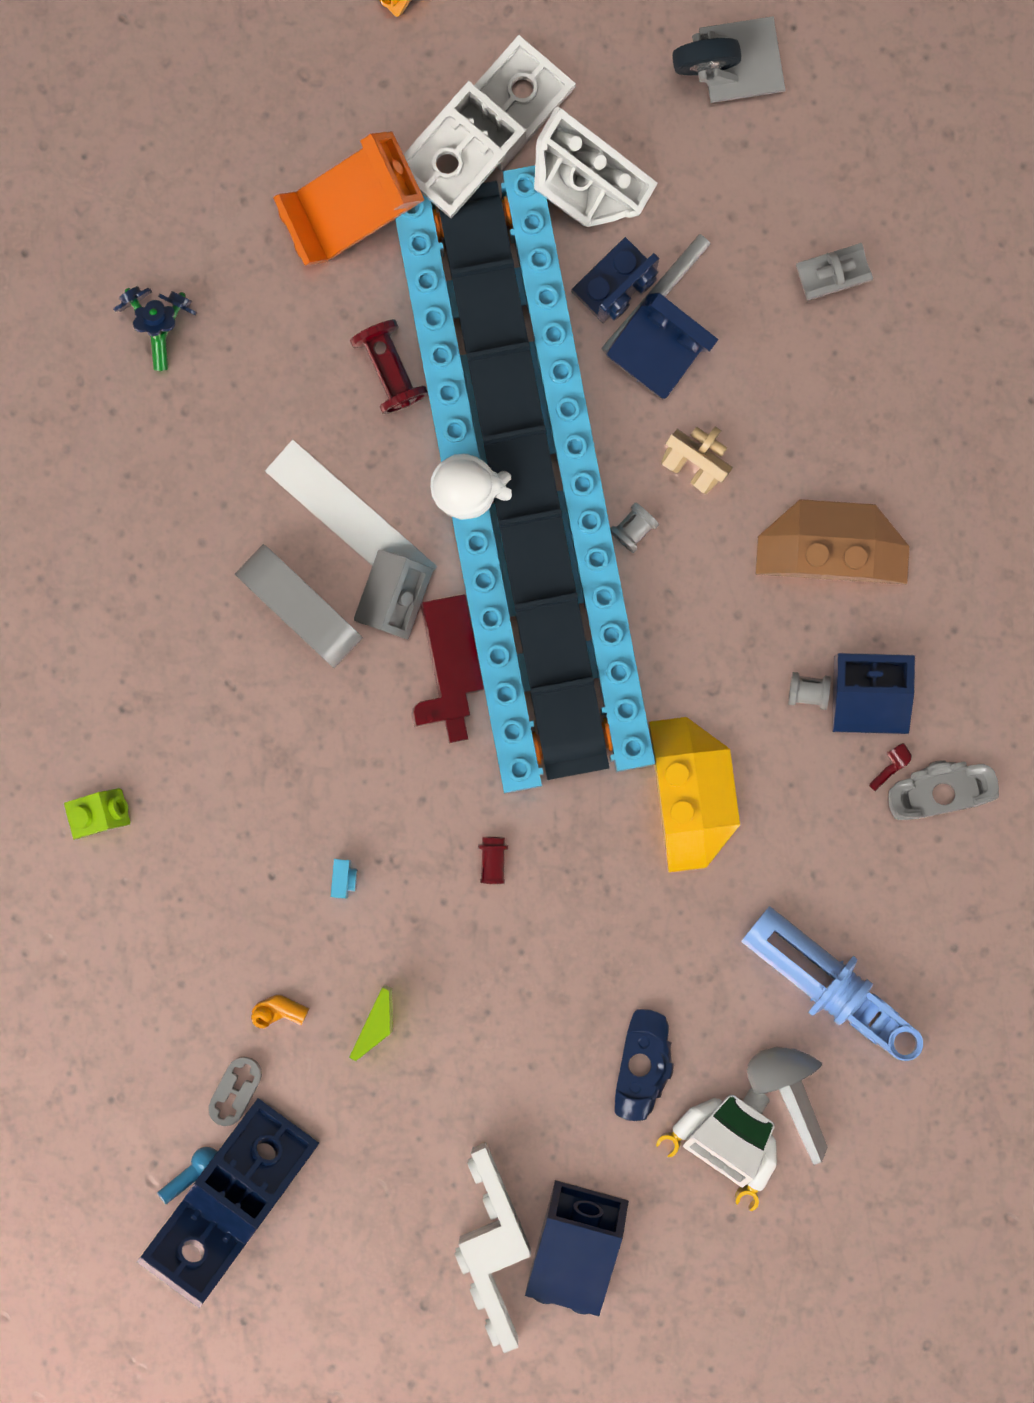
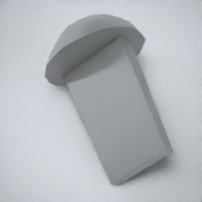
[747,1047,828,1165]

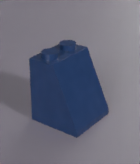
[525,1180,629,1316]

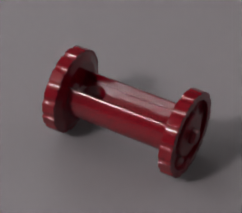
[350,319,428,414]

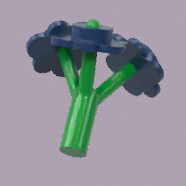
[113,286,197,371]

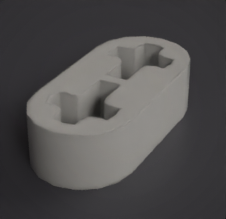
[208,1057,262,1126]

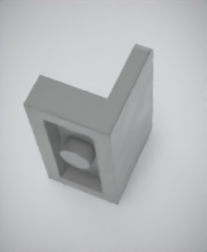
[354,550,434,640]

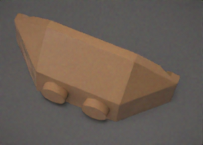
[755,499,909,585]

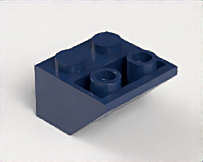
[832,653,915,734]

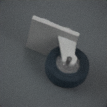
[672,16,785,103]

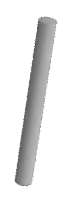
[601,234,711,353]

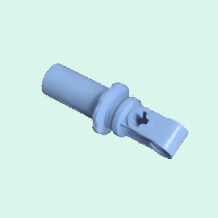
[741,906,923,1061]

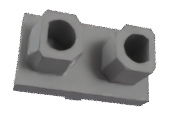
[796,243,873,301]

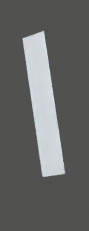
[265,439,437,573]

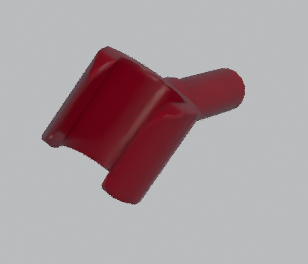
[869,743,912,792]

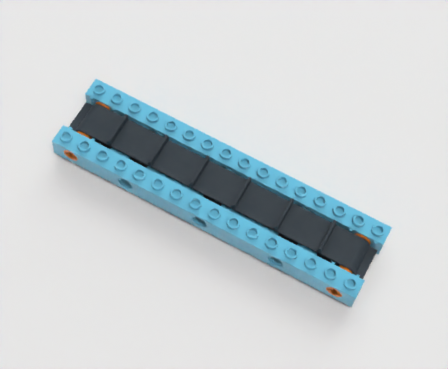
[395,165,655,794]

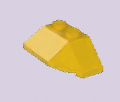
[649,717,740,872]

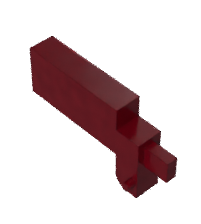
[412,594,484,743]

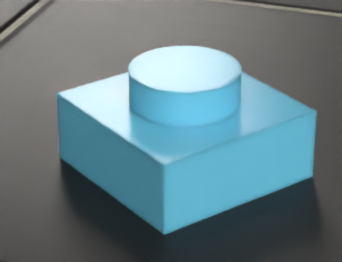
[330,859,357,899]

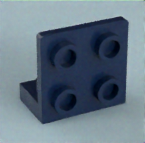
[571,237,660,323]
[606,293,719,399]

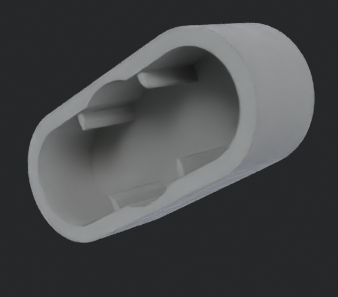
[235,544,363,668]

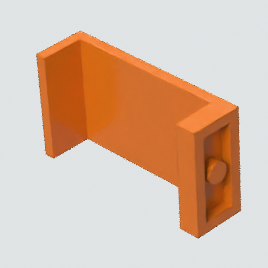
[273,131,424,266]

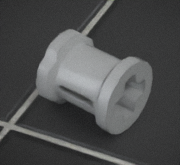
[610,503,659,553]
[788,672,831,710]

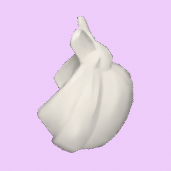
[430,454,512,520]

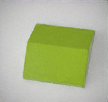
[349,985,393,1061]

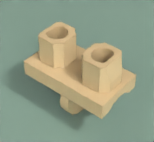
[661,426,733,494]

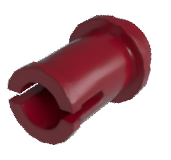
[478,836,508,884]

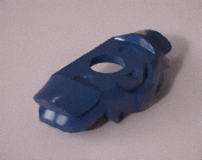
[615,1009,674,1121]

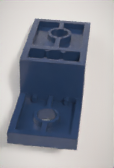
[137,1098,319,1308]

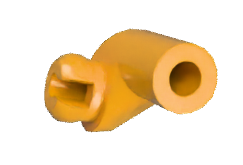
[251,995,310,1028]

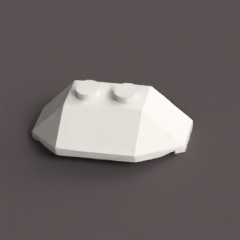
[534,107,658,227]

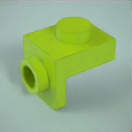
[64,788,130,840]

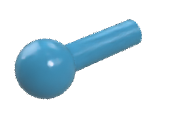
[157,1147,218,1204]

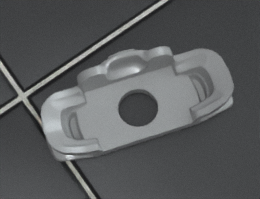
[888,760,999,820]

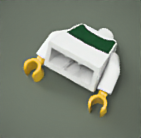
[656,1088,777,1211]

